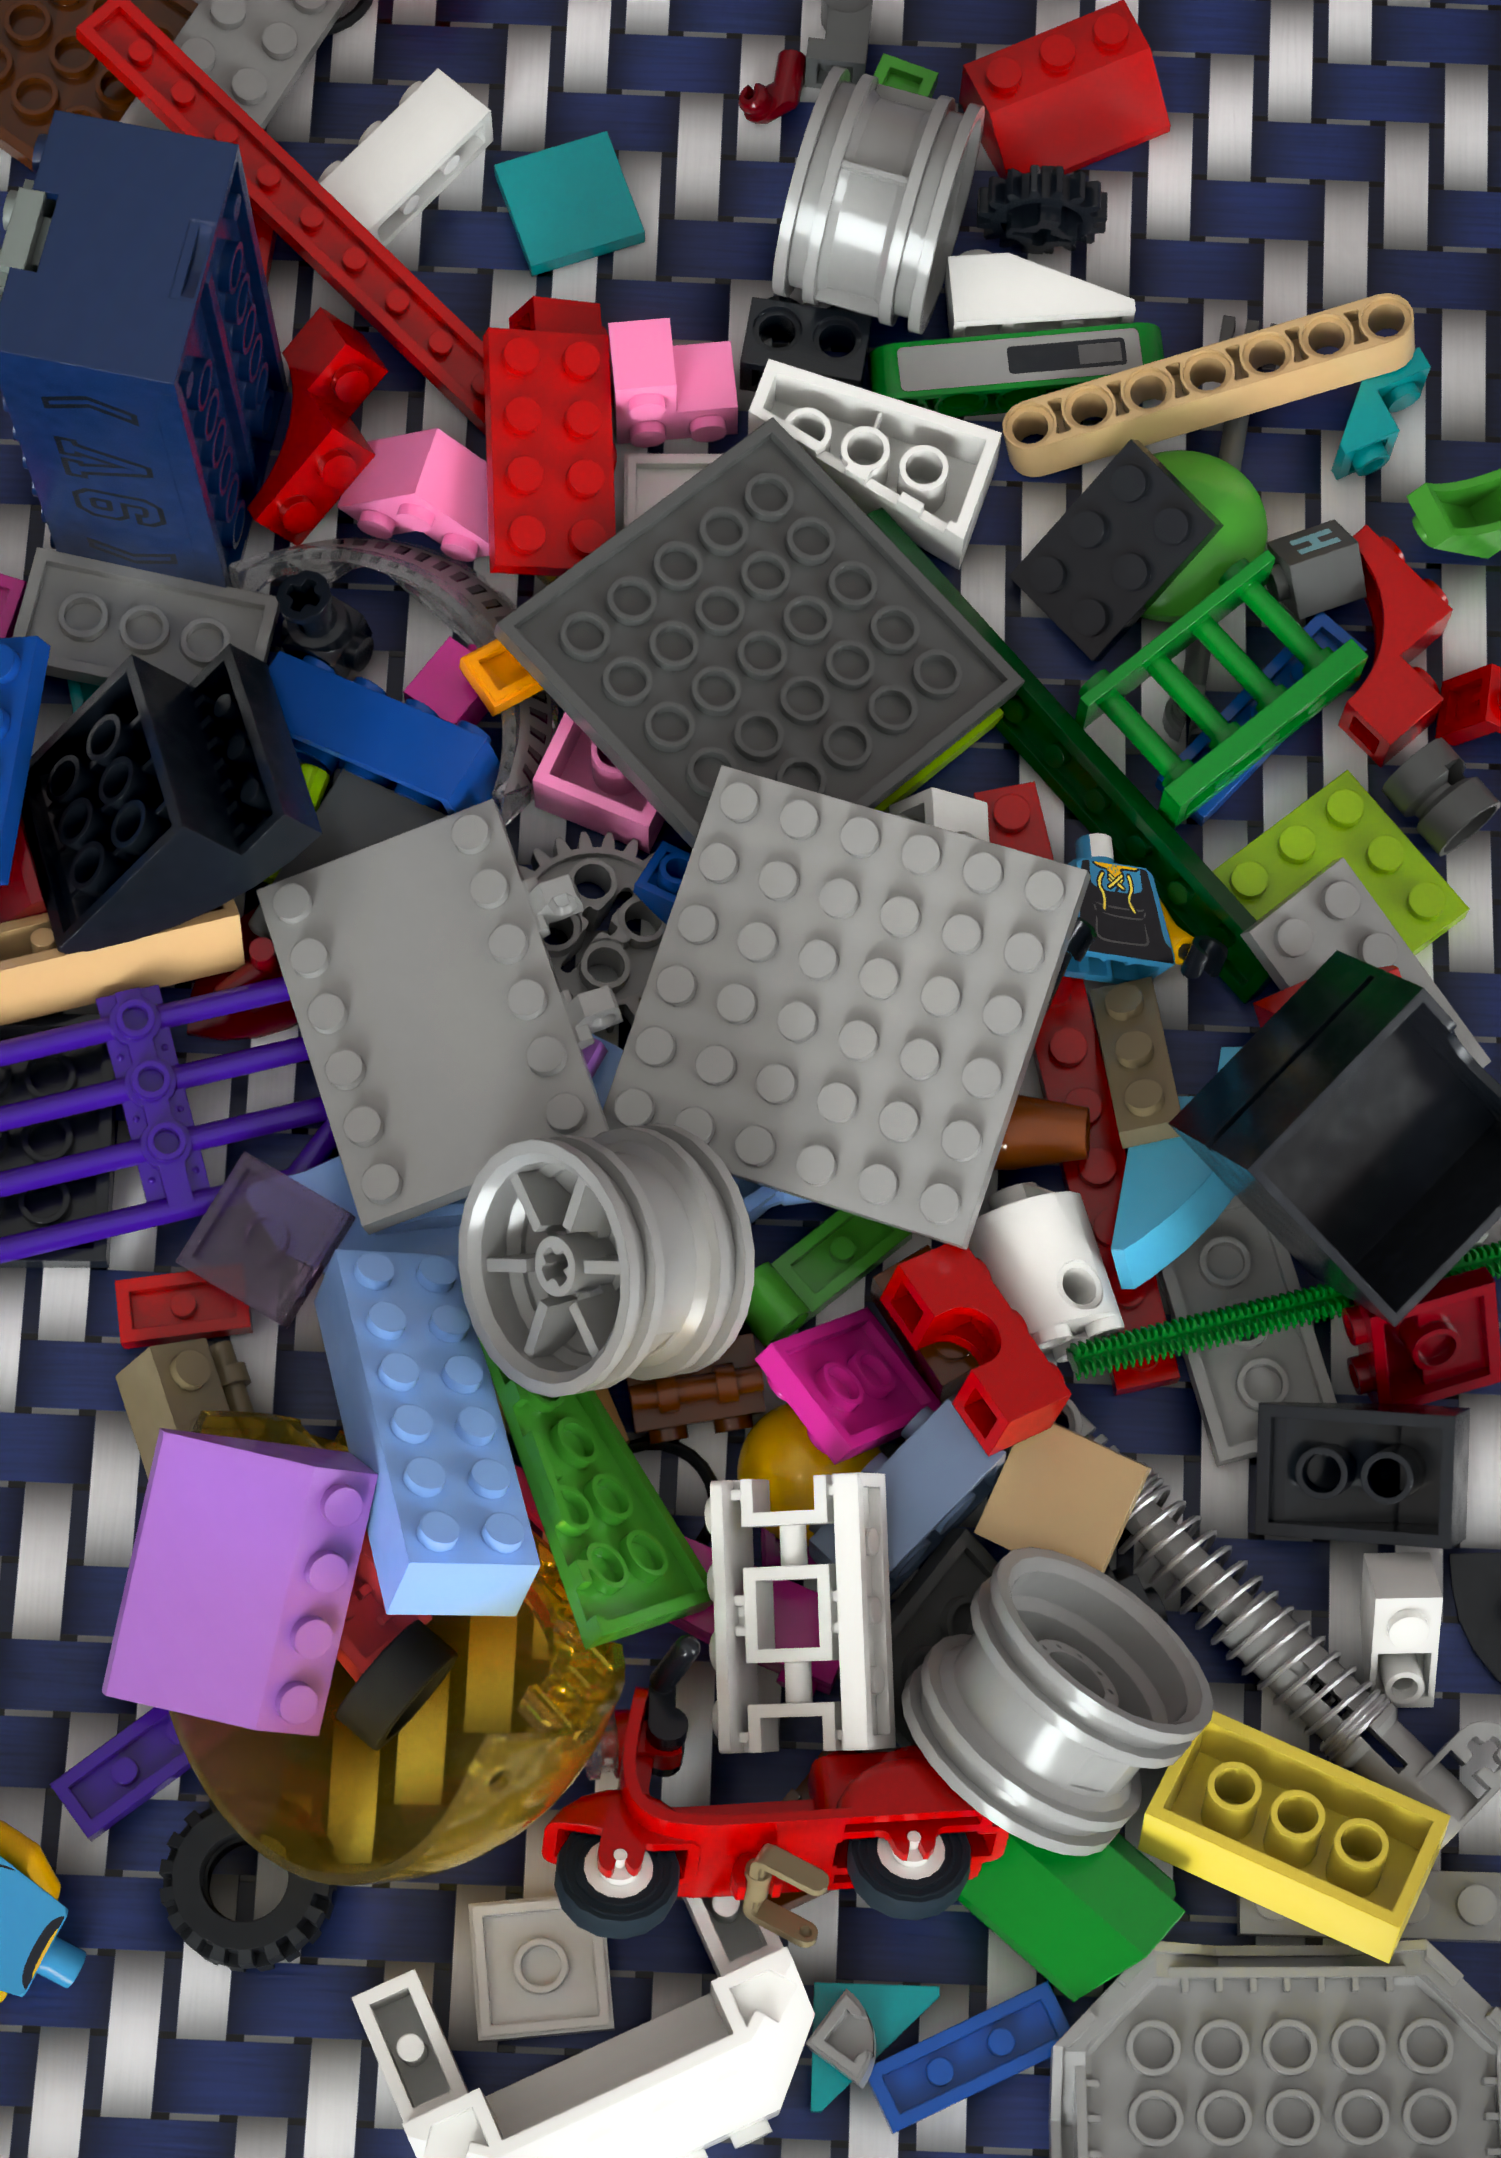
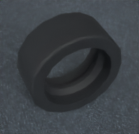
[335,1620,458,1751]

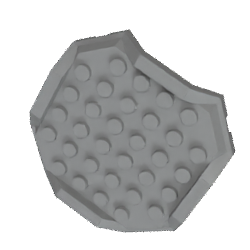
[1048,1939,1501,2158]

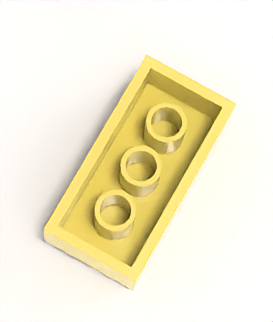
[1138,1710,1451,1964]

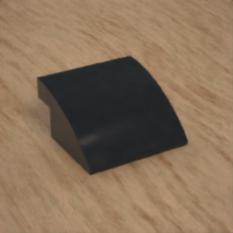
[21,643,323,955]

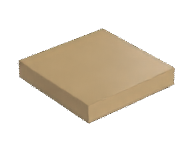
[974,1423,1152,1573]

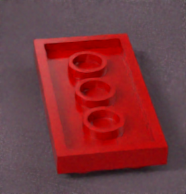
[483,327,616,576]

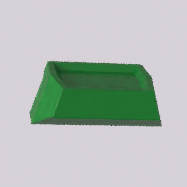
[957,1833,1186,2003]

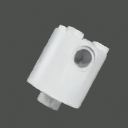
[968,1182,1125,1363]

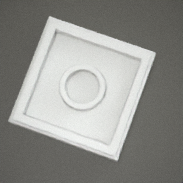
[468,1895,615,2043]

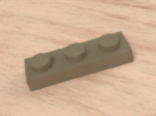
[1090,976,1181,1149]

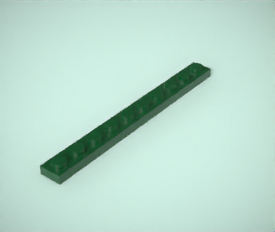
[866,507,1273,1004]

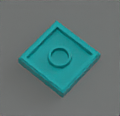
[494,131,645,276]

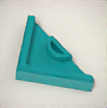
[810,1982,940,2113]

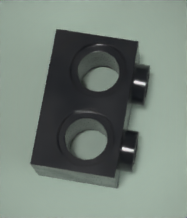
[740,296,872,392]

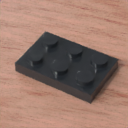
[1009,439,1224,661]

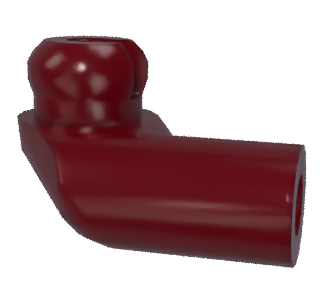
[738,49,806,124]

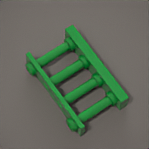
[1075,549,1368,829]

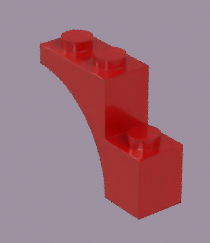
[247,307,388,546]
[1338,524,1453,768]

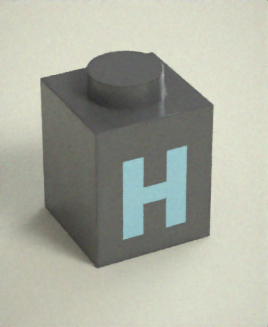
[1266,519,1367,620]

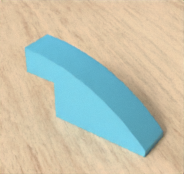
[1111,1047,1242,1289]

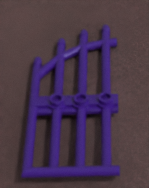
[0,976,337,1264]

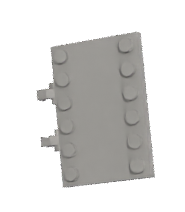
[256,799,623,1235]

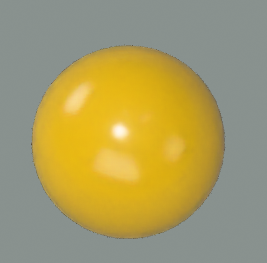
[737,1403,881,1547]

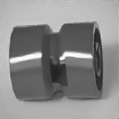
[1381,737,1501,857]

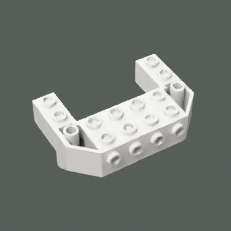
[351,1896,815,2158]

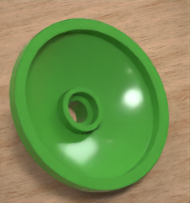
[1141,450,1268,622]

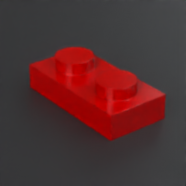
[115,1264,253,1349]

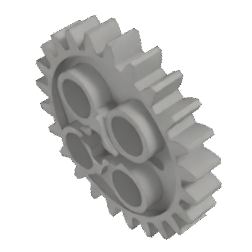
[518,832,666,1033]

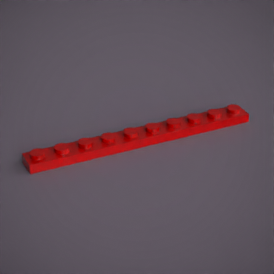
[76,0,486,436]
[973,781,1180,1396]

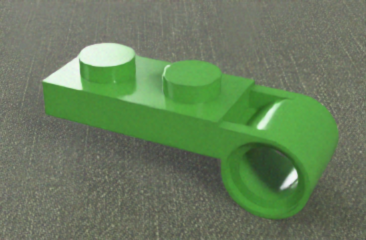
[744,1210,913,1348]

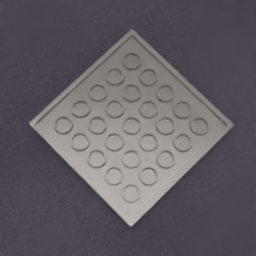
[603,765,1091,1250]

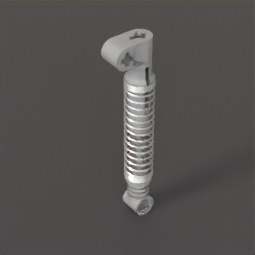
[1060,1399,1501,1850]

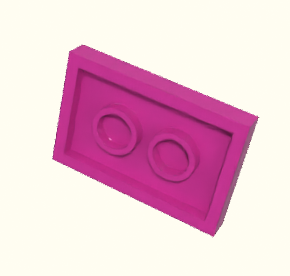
[755,1307,942,1465]

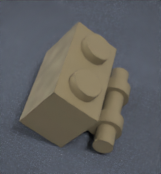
[115,1338,269,1479]

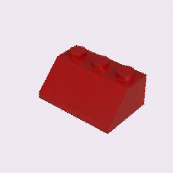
[959,0,1171,179]

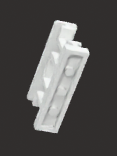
[704,1472,896,1754]

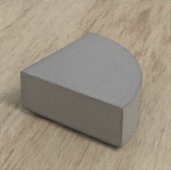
[805,1988,876,2089]

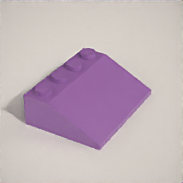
[102,1428,378,1736]

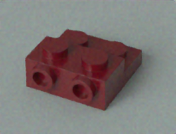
[1342,1266,1501,1405]

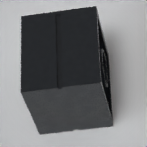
[1168,950,1501,1327]

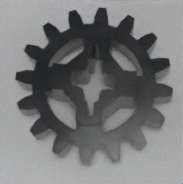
[977,165,1108,254]

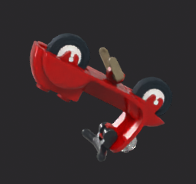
[542,1635,1009,1948]

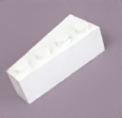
[748,359,1002,570]

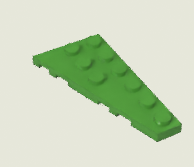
[461,1288,714,1650]

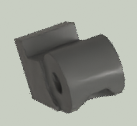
[805,0,873,89]

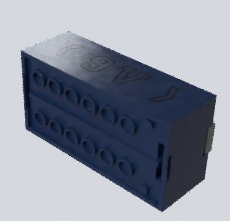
[0,110,288,588]

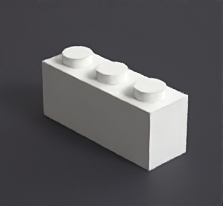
[318,68,494,247]

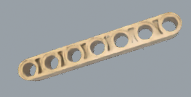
[1002,293,1415,478]

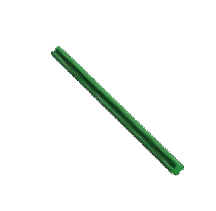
[1066,1240,1501,1381]

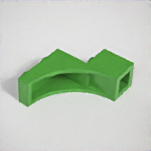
[1406,468,1501,559]

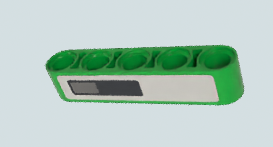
[867,322,1165,417]

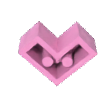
[608,318,738,448]
[337,428,489,562]

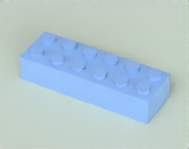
[314,1249,541,1616]

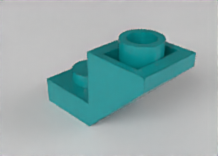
[1331,347,1431,480]

